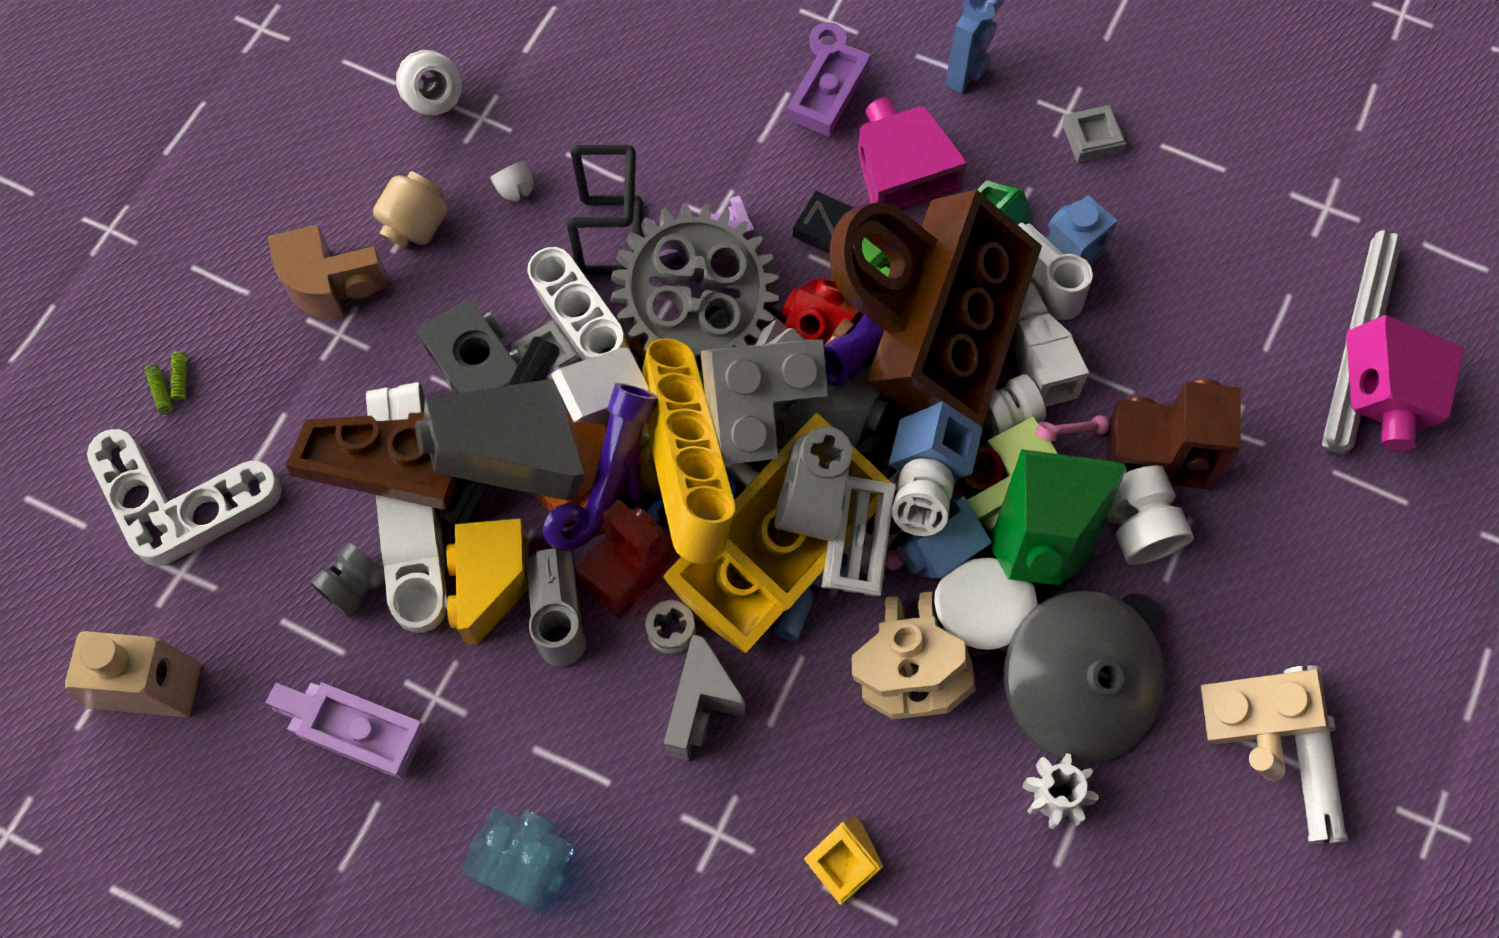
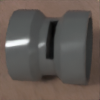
[309,542,385,619]

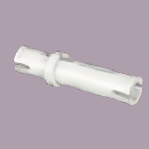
[1284,665,1348,844]

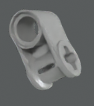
[775,426,852,541]

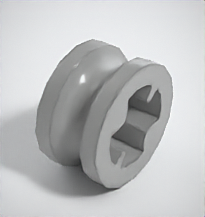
[645,600,696,655]

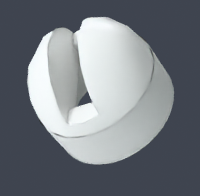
[490,160,534,202]

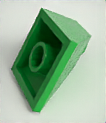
[989,449,1127,585]

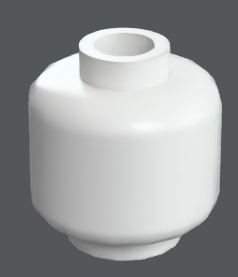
[396,50,462,116]

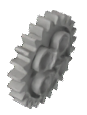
[611,203,779,370]

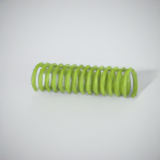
[170,351,187,400]
[144,364,173,414]

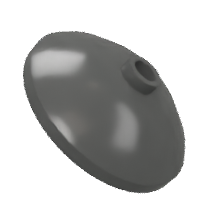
[1004,591,1165,763]

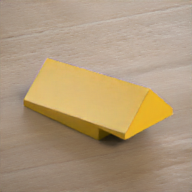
[663,412,897,653]

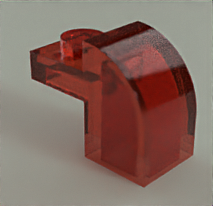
[576,499,675,620]

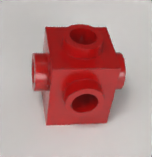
[782,278,864,345]

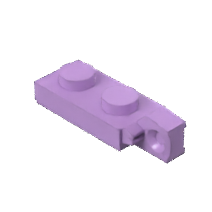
[265,682,427,780]

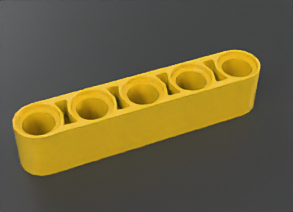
[642,338,735,564]

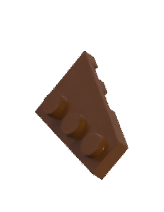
[286,412,458,510]

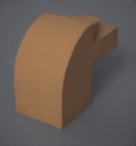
[268,225,389,319]

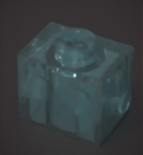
[460,806,574,915]

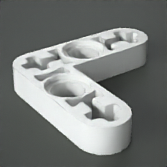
[87,429,282,566]

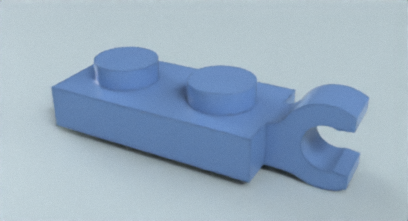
[945,0,1004,94]

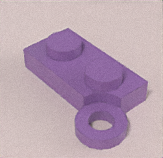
[786,22,871,137]

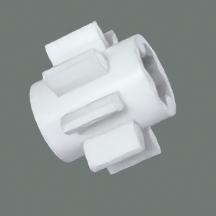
[1022,753,1099,829]

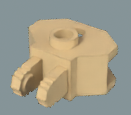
[852,592,976,719]

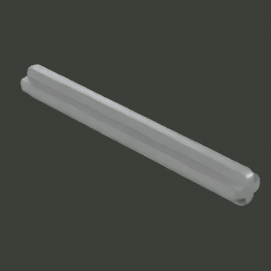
[1322,230,1402,455]

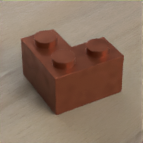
[1107,379,1241,490]

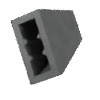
[415,379,584,500]

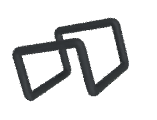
[567,144,643,275]

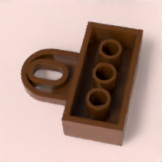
[830,189,1042,427]

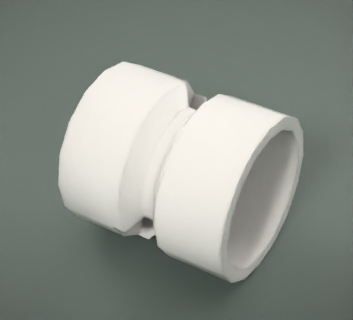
[1108,465,1194,565]

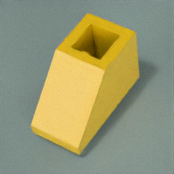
[446,519,529,645]

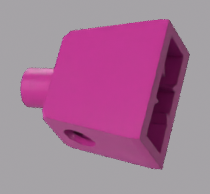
[858,97,966,210]
[1346,315,1463,451]

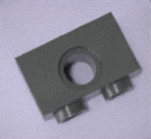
[416,298,522,394]

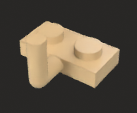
[1201,669,1330,782]

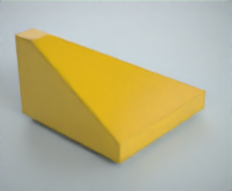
[804,816,883,905]

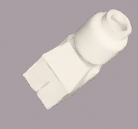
[1011,282,1089,407]

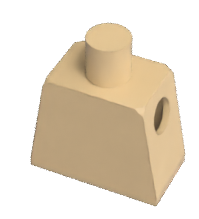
[65,631,202,718]

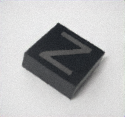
[793,190,854,254]

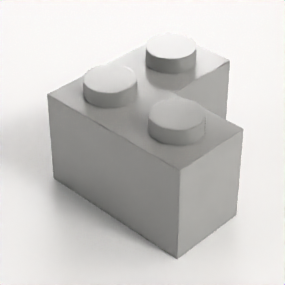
[701,340,828,465]

